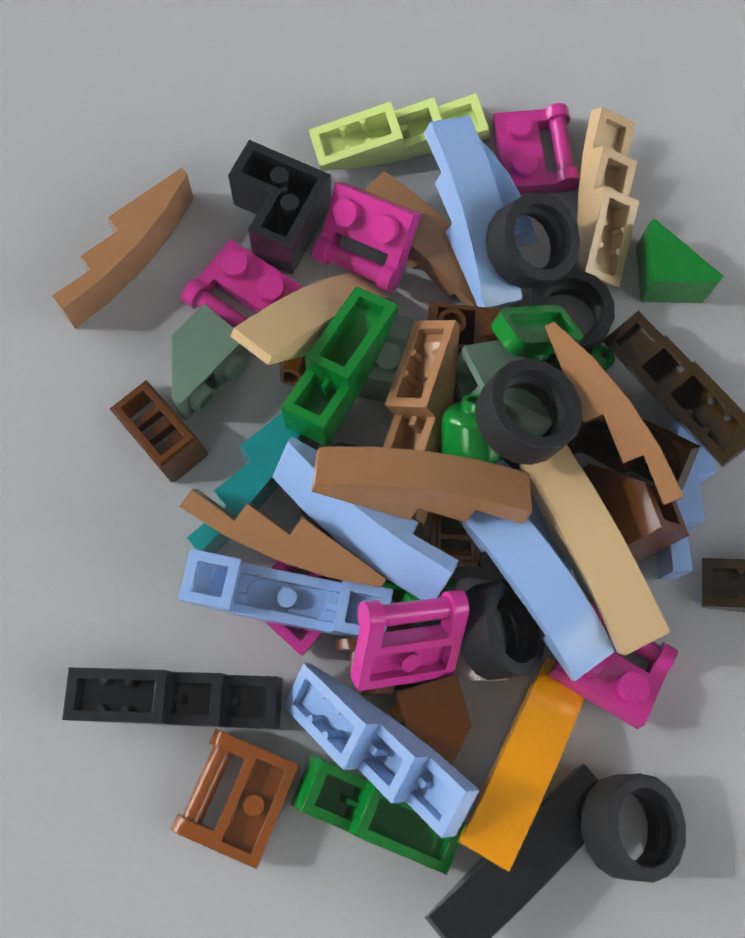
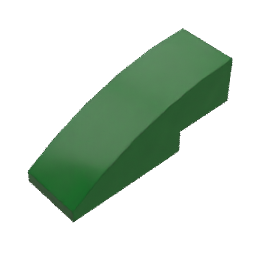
[280,286,399,447]
[290,754,466,875]

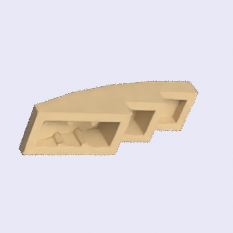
[577,107,639,288]
[230,272,390,365]
[519,444,670,656]

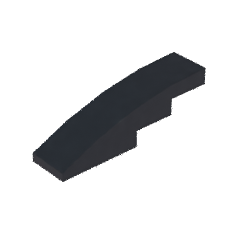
[62,667,283,730]
[425,764,599,938]

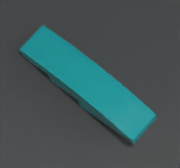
[187,412,308,554]

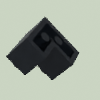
[228,140,331,275]

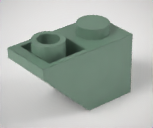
[171,304,250,420]
[454,340,552,437]

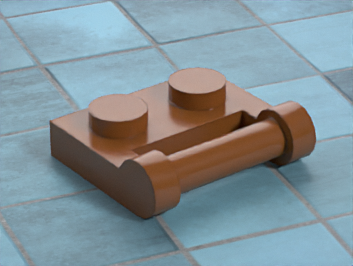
[171,728,300,869]

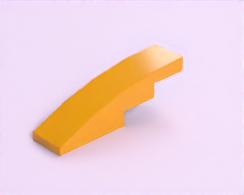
[457,656,584,872]

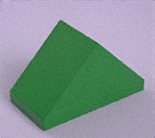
[636,218,724,303]

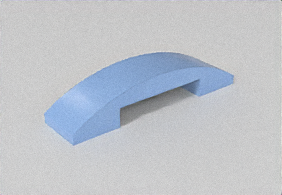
[458,510,615,681]
[178,549,393,638]

